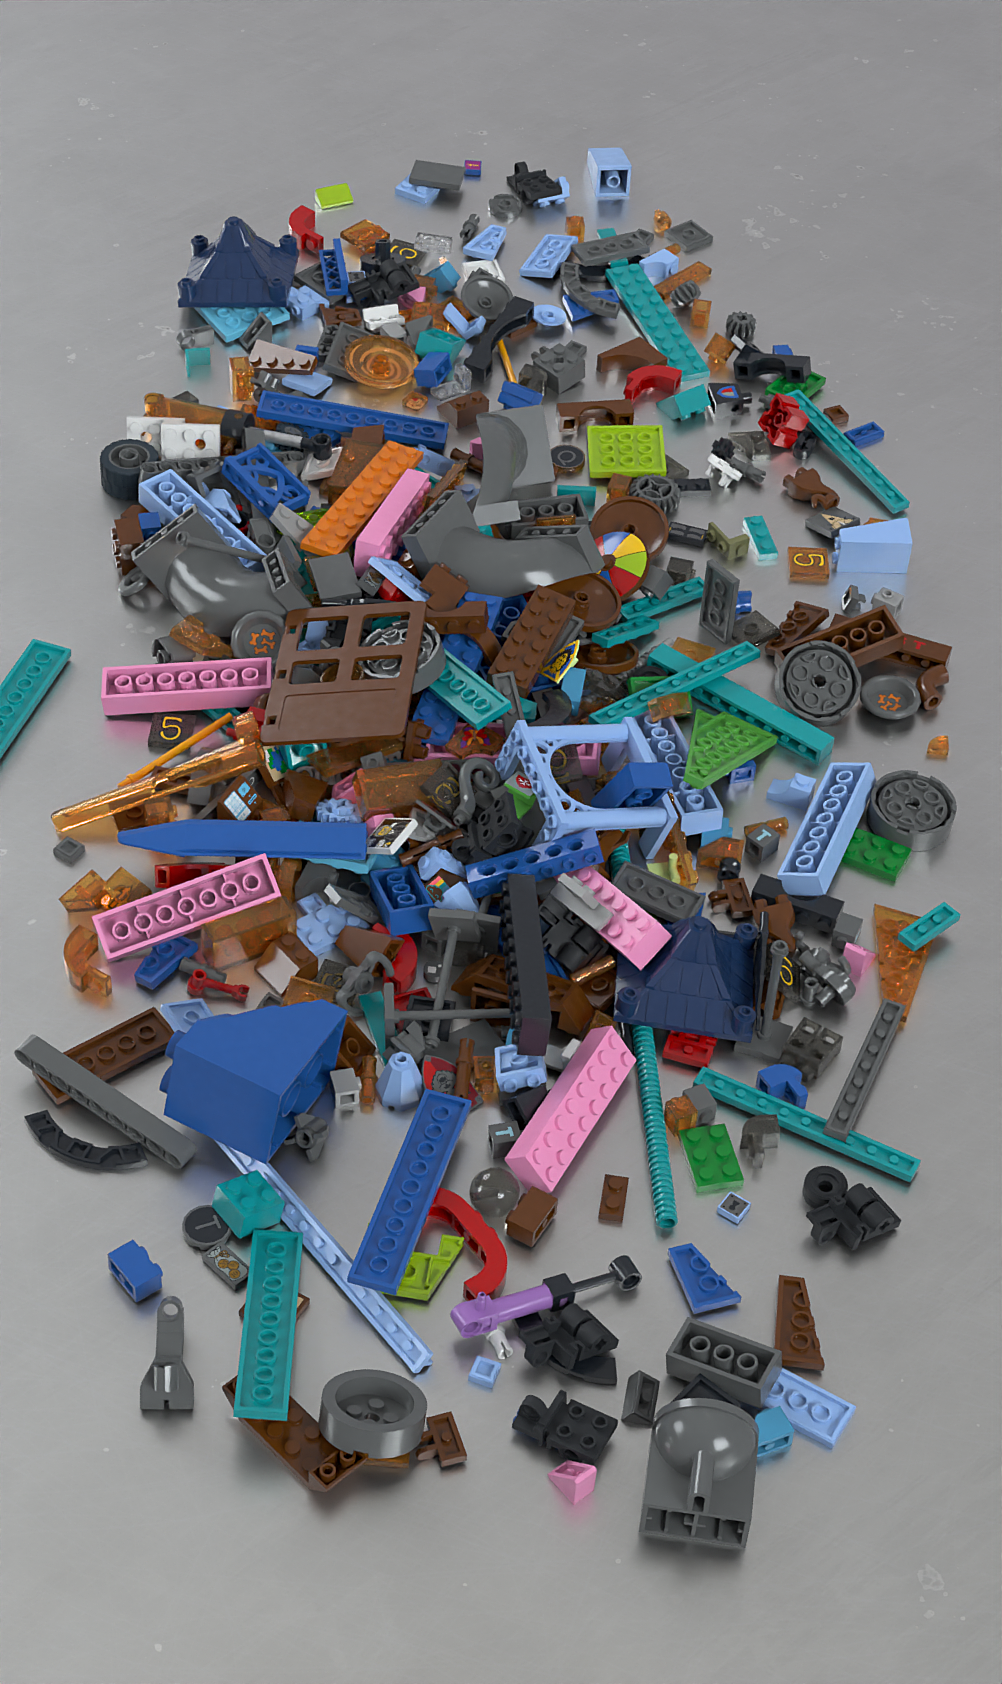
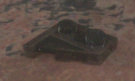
[727,431,771,461]

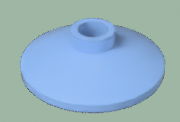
[533,304,567,326]

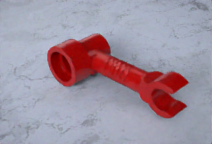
[187,969,250,1002]

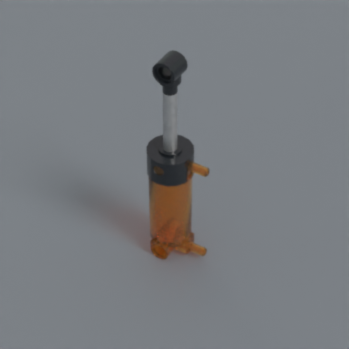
[142,393,332,460]

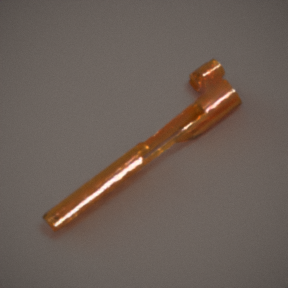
[51,710,266,833]

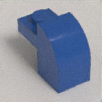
[756,1064,808,1109]

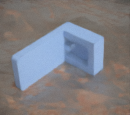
[533,176,570,208]
[443,303,486,340]
[414,444,455,479]
[297,621,329,651]
[418,846,467,881]

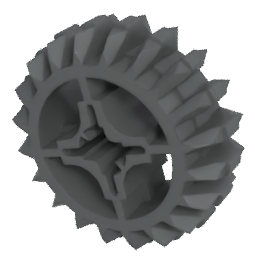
[629,473,681,514]

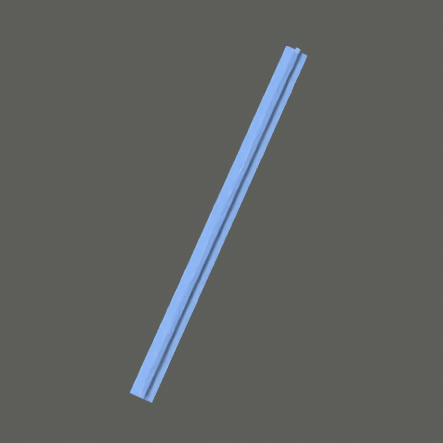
[215,1140,433,1373]

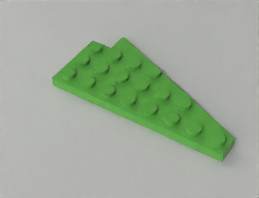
[683,709,778,790]

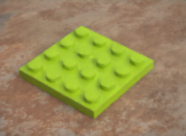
[587,425,667,478]

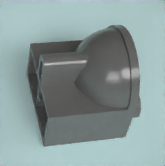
[639,1398,759,1548]

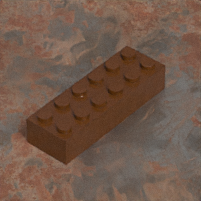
[486,584,576,699]
[774,605,904,684]

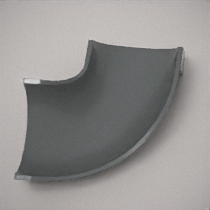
[467,404,555,528]
[401,490,605,598]
[131,504,314,637]

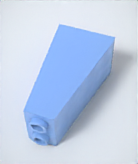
[587,148,632,197]
[832,518,913,574]

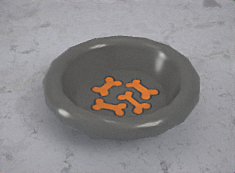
[230,610,291,670]
[860,675,921,720]

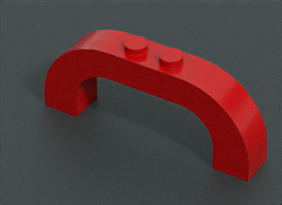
[427,1187,507,1301]

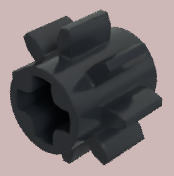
[711,437,735,461]

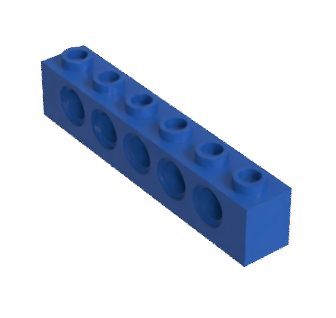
[465,828,604,899]

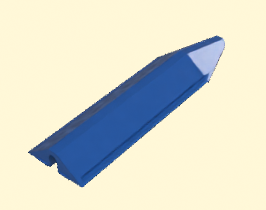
[117,819,368,860]

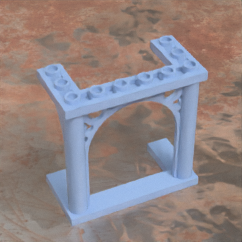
[495,717,678,859]

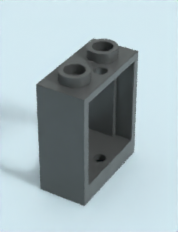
[186,460,241,505]

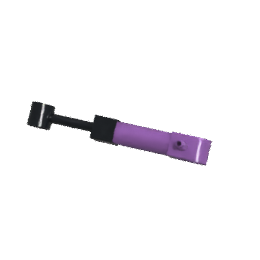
[450,1255,642,1338]

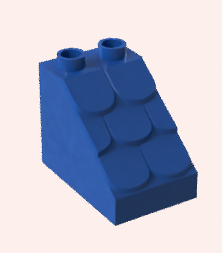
[159,999,348,1164]

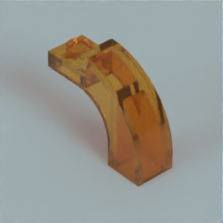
[63,924,112,998]

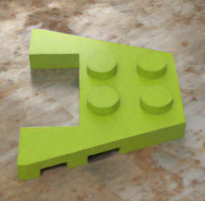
[368,1223,464,1301]

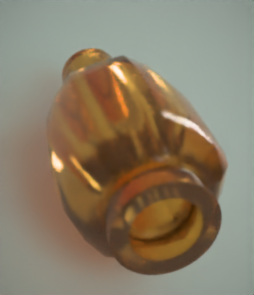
[653,209,672,231]

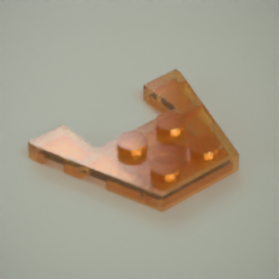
[169,615,236,659]

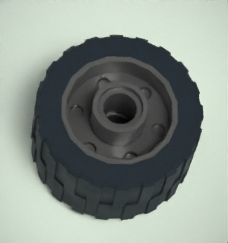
[100,439,159,500]

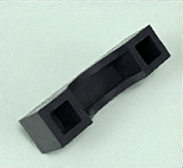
[733,352,811,384]
[751,874,845,934]

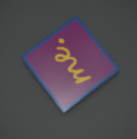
[464,160,482,176]

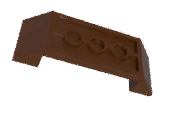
[451,954,595,1035]
[222,1376,367,1492]

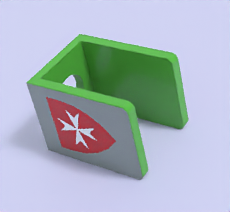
[504,771,537,820]

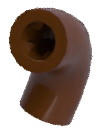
[915,664,949,710]

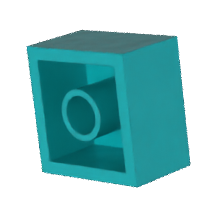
[211,1170,285,1239]

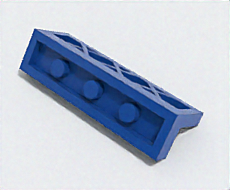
[319,238,348,296]

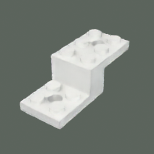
[127,416,220,461]

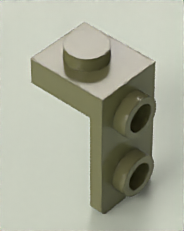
[707,522,750,560]

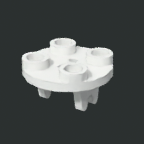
[705,454,743,488]

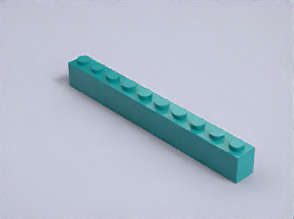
[647,643,835,766]

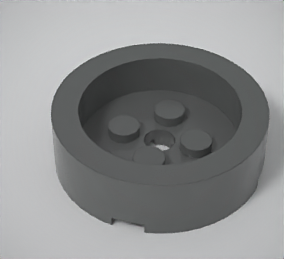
[358,620,446,694]
[774,640,861,727]
[866,770,957,851]
[318,1369,427,1459]

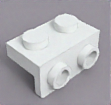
[362,303,405,332]

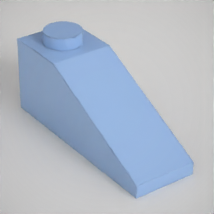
[204,488,242,523]

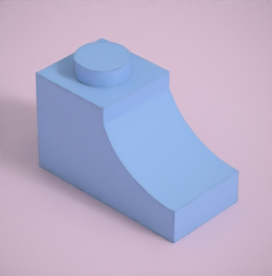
[639,249,679,279]
[766,773,817,811]

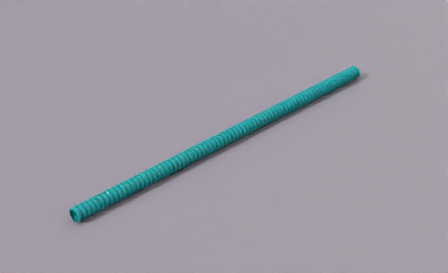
[610,829,678,1229]

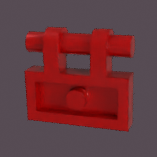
[662,1030,718,1068]

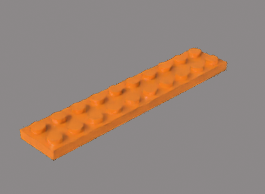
[300,441,424,557]

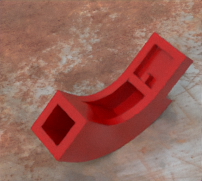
[289,205,324,254]
[623,365,682,404]
[155,862,231,889]
[372,923,417,995]

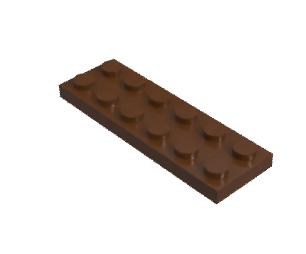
[32,1007,175,1105]

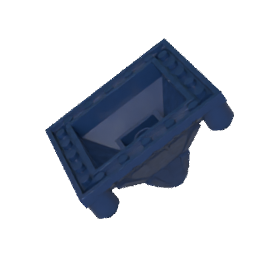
[177,216,299,308]
[613,907,758,1043]

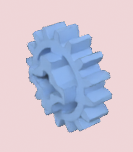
[316,798,364,823]

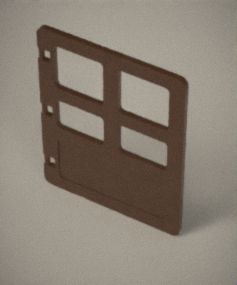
[260,601,427,746]

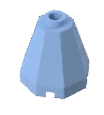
[434,882,480,912]
[375,1052,424,1112]

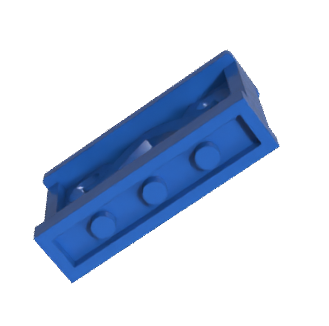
[221,443,311,523]

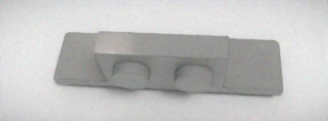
[550,873,614,932]

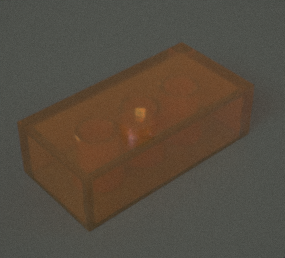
[328,438,384,504]
[352,758,451,821]
[201,896,297,971]

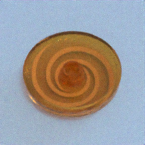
[344,335,418,389]

